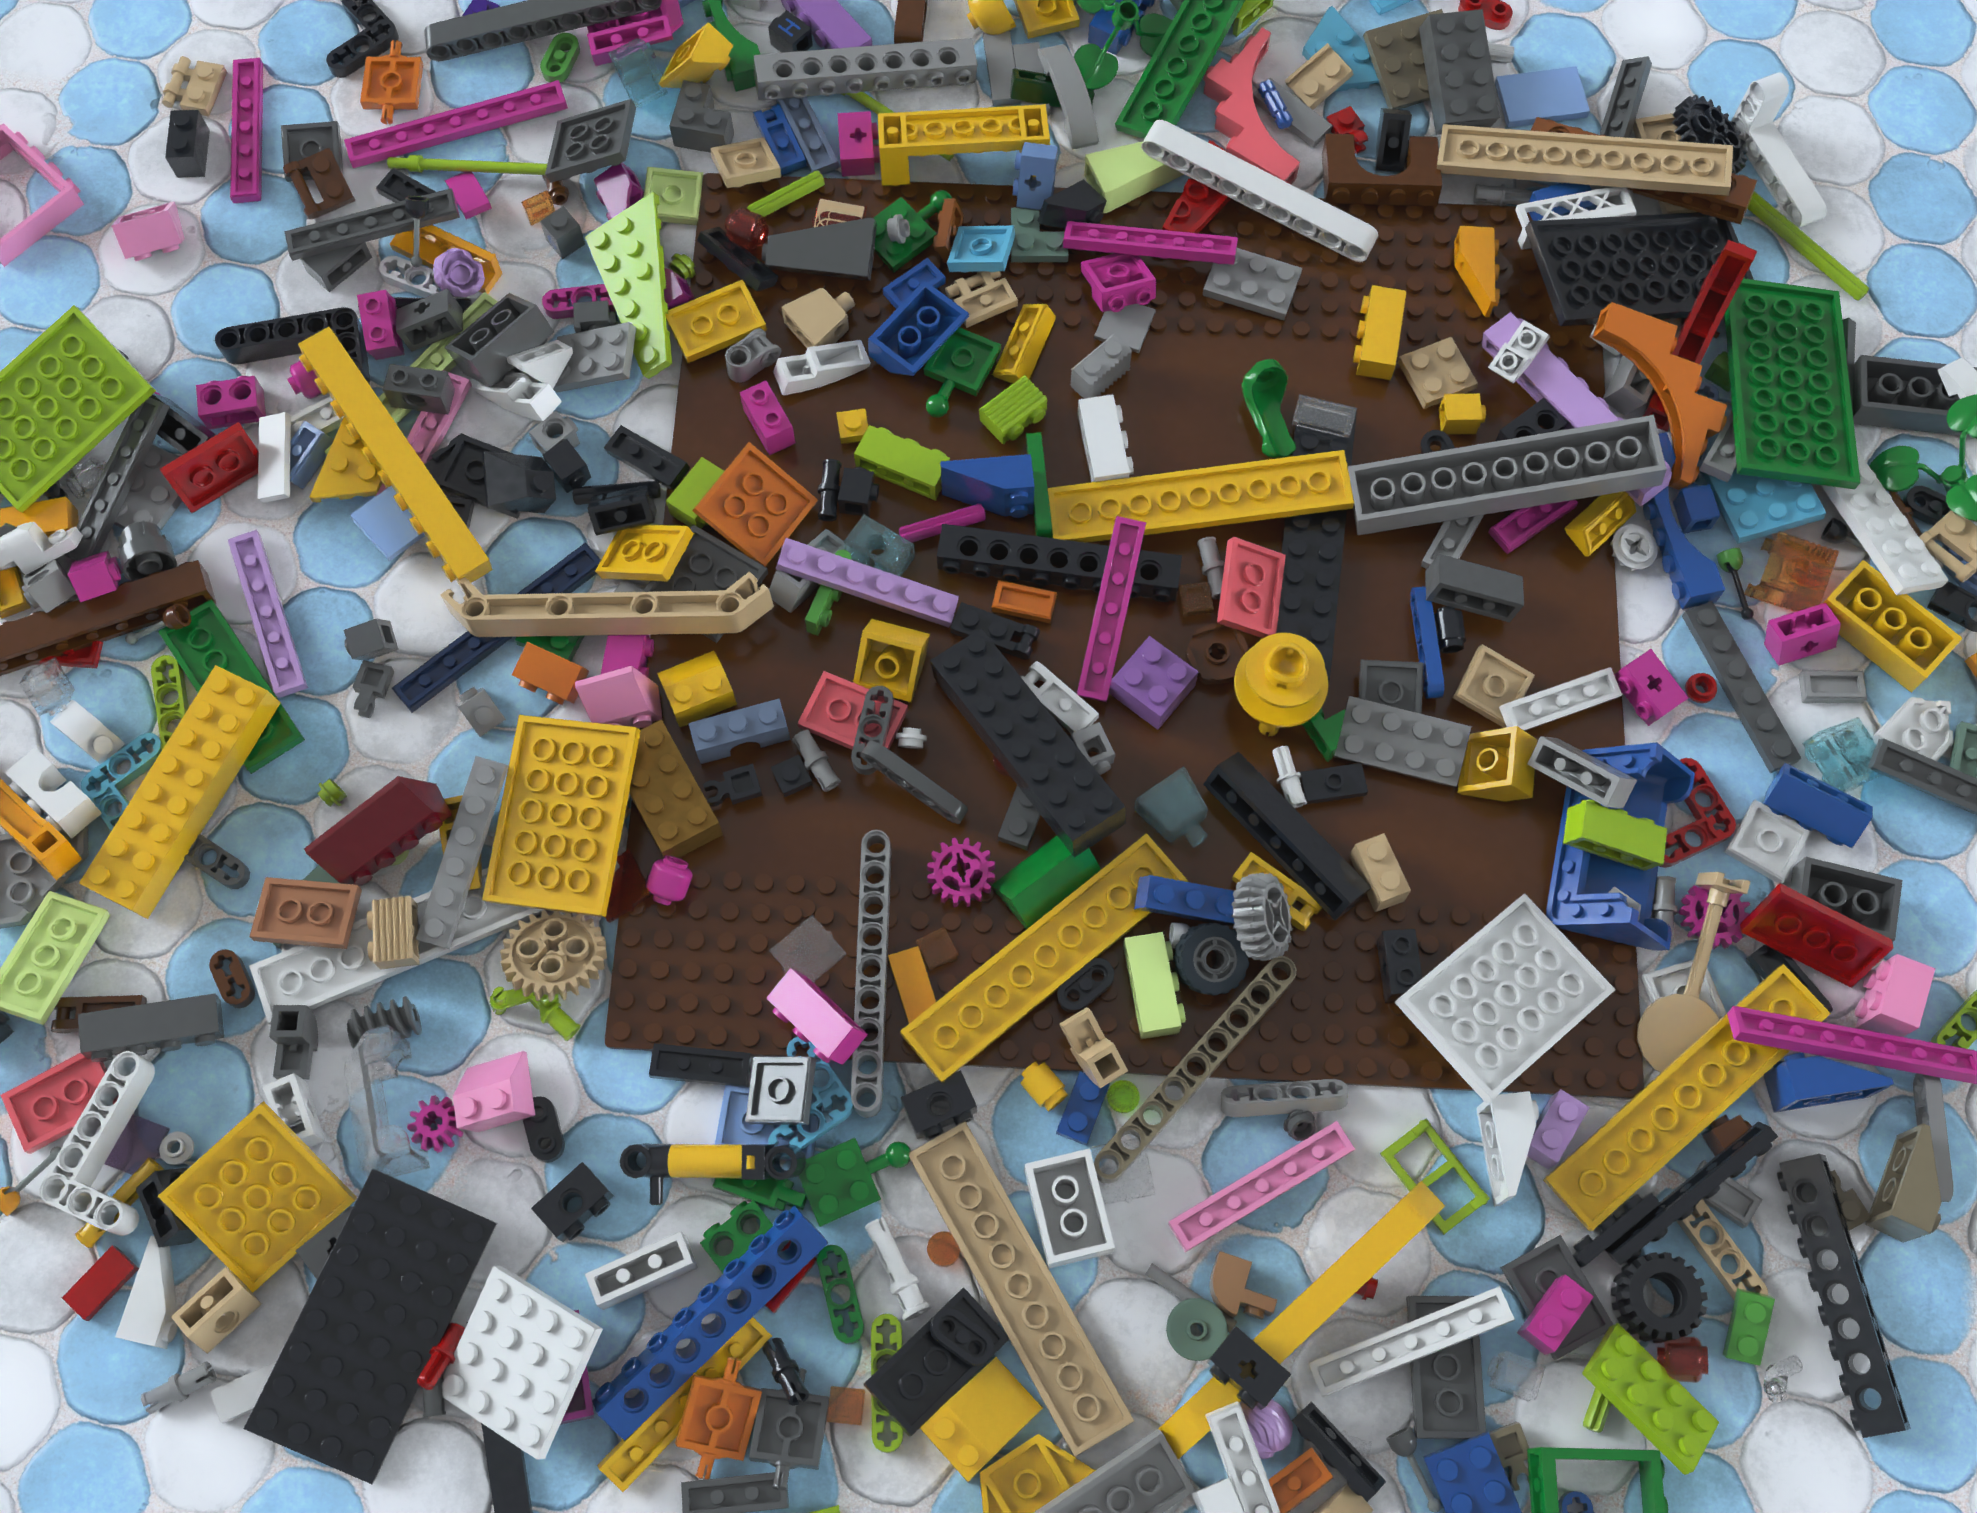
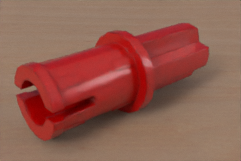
[417,1323,465,1390]

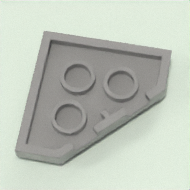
[0,826,89,929]

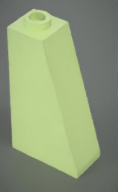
[1084,141,1184,214]

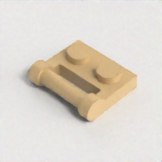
[1919,511,1977,583]

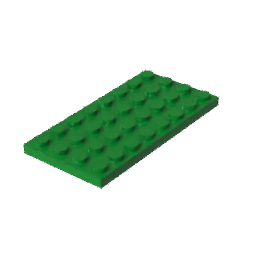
[1725,278,1860,490]

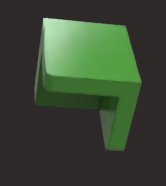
[1704,351,1731,392]

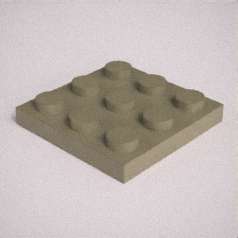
[1363,9,1443,109]

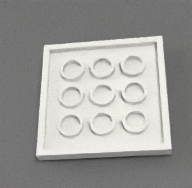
[442,1266,603,1460]

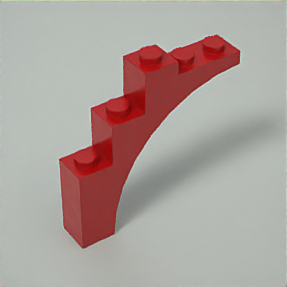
[1642,240,1757,432]

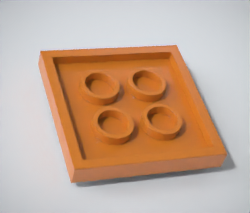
[692,442,818,567]

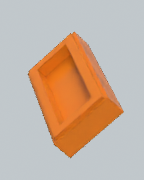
[991,580,1057,624]

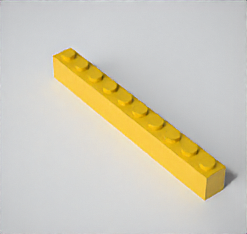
[298,327,493,584]

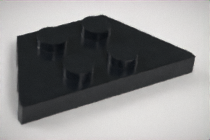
[424,433,520,519]

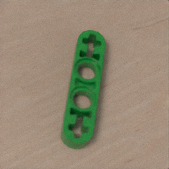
[1026,432,1052,538]

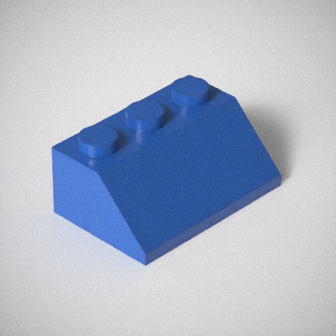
[868,280,969,376]

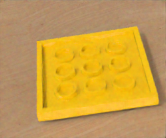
[158,1101,357,1293]

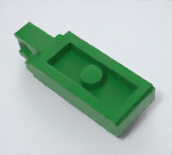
[712,1178,807,1211]

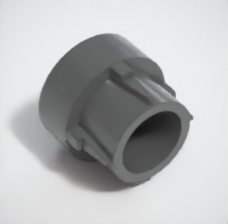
[117,521,177,582]

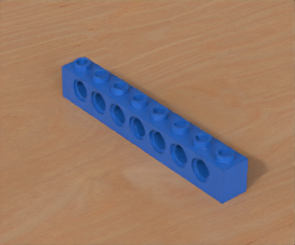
[592,1205,828,1441]

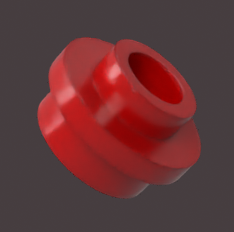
[1685,673,1717,703]

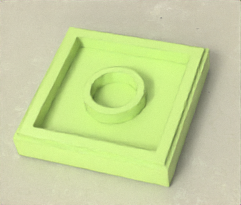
[644,167,703,225]

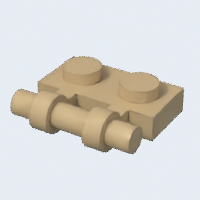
[162,56,227,116]
[945,271,1018,328]

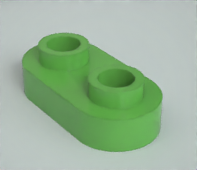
[540,33,580,83]

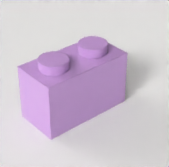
[1527,1089,1590,1169]

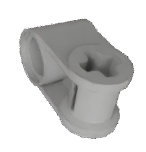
[725,328,781,383]

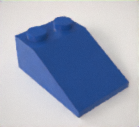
[940,454,1034,518]
[1763,1053,1894,1113]

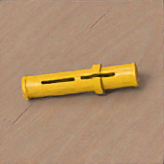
[75,1157,164,1248]

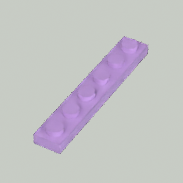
[228,530,308,699]
[776,538,959,628]

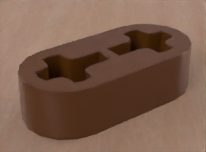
[209,949,255,1008]

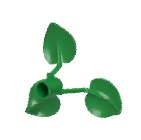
[1073,0,1173,90]
[1869,394,1977,522]

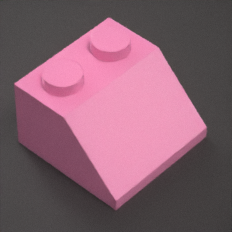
[112,201,185,261]
[575,666,662,728]
[453,1051,535,1132]

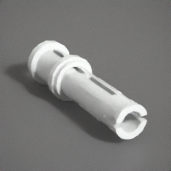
[865,1217,931,1321]

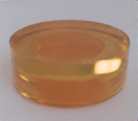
[927,1231,961,1267]

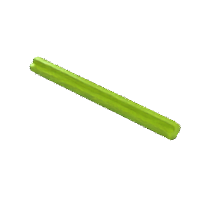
[1747,191,1869,301]

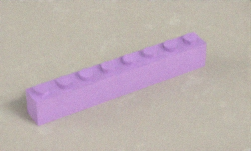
[1482,312,1672,507]

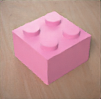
[1855,954,1936,1037]

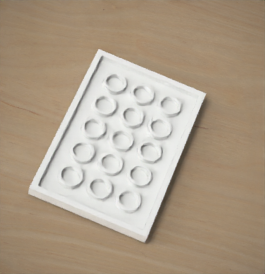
[1395,893,1615,1104]

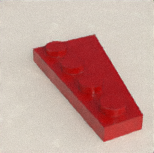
[1162,140,1232,233]

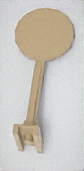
[1637,872,1751,1073]

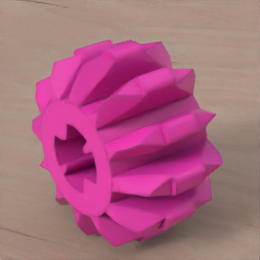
[407,1095,463,1153]

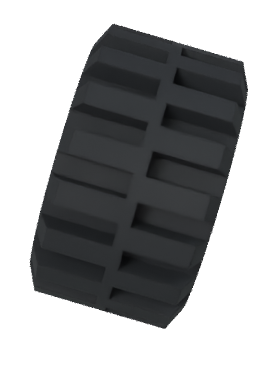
[1610,1252,1708,1343]

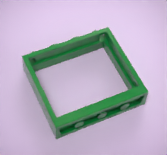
[1527,1447,1668,1513]

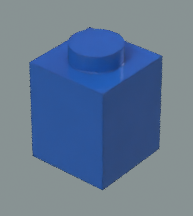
[1673,484,1721,534]

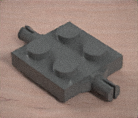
[749,1368,830,1490]

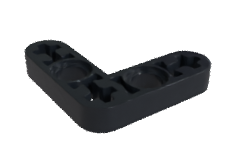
[326,0,399,78]

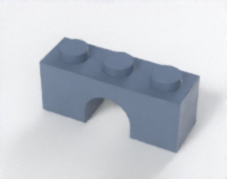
[688,699,791,764]

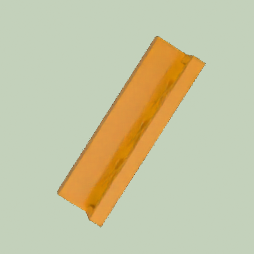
[390,225,502,294]

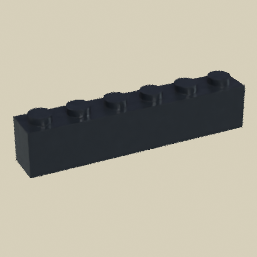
[1203,752,1371,921]

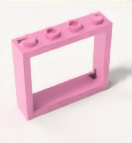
[0,123,84,267]

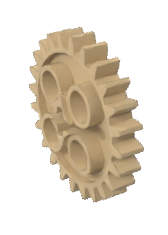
[500,910,607,1002]

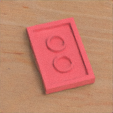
[1217,537,1286,638]
[798,671,908,750]
[0,1053,119,1154]

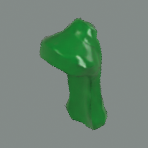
[1242,358,1296,459]

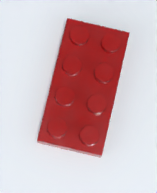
[1740,883,1894,988]

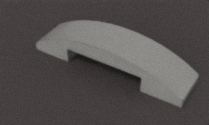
[1038,44,1099,150]

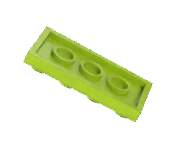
[1582,1323,1719,1475]

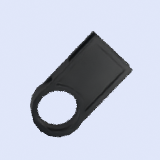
[1927,581,1977,632]

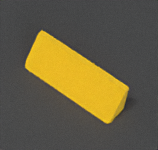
[992,304,1056,383]
[1565,491,1637,557]

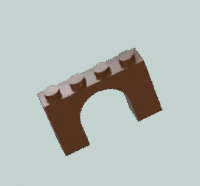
[1322,134,1442,206]

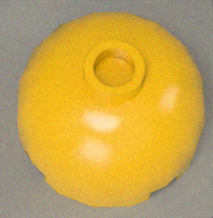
[966,0,1016,35]

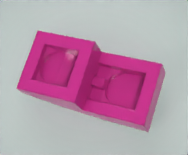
[445,172,492,220]

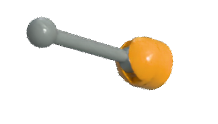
[0,1146,61,1216]

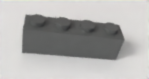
[78,993,224,1062]

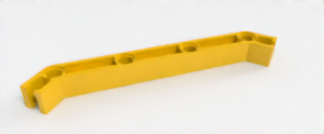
[1158,1181,1445,1459]

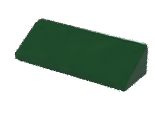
[1010,68,1095,108]

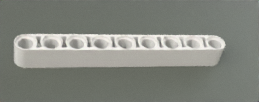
[1141,120,1378,262]

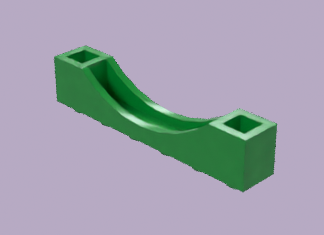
[702,0,760,92]

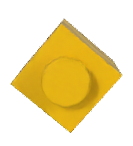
[1439,393,1486,434]

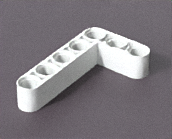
[1731,72,1826,228]
[39,1051,155,1236]

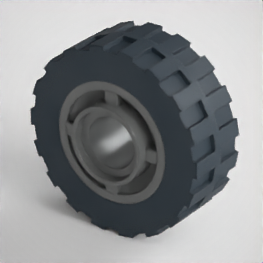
[1173,923,1249,995]

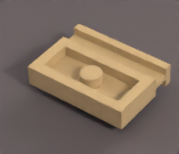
[1285,43,1354,110]

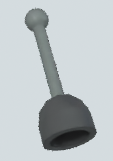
[1386,1427,1442,1513]

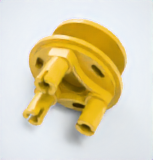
[1234,633,1328,736]

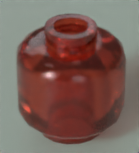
[724,208,769,250]
[1657,1336,1708,1383]

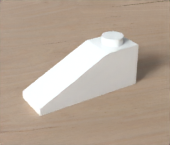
[115,1235,178,1349]

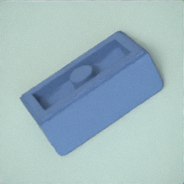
[290,420,334,489]

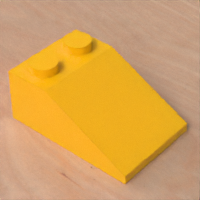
[920,1357,1043,1482]

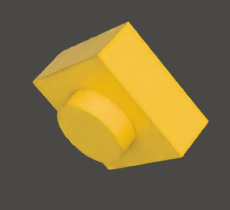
[836,409,868,444]

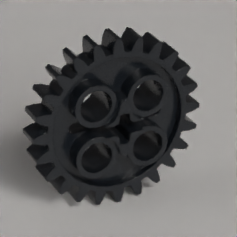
[1672,95,1748,174]

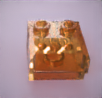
[1744,531,1839,611]

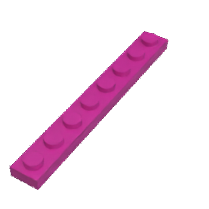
[344,80,568,168]
[1727,1006,1977,1084]

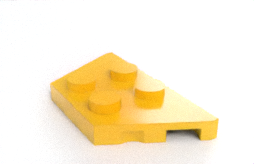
[309,417,383,503]
[979,1434,1096,1513]

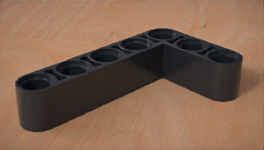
[215,307,370,385]

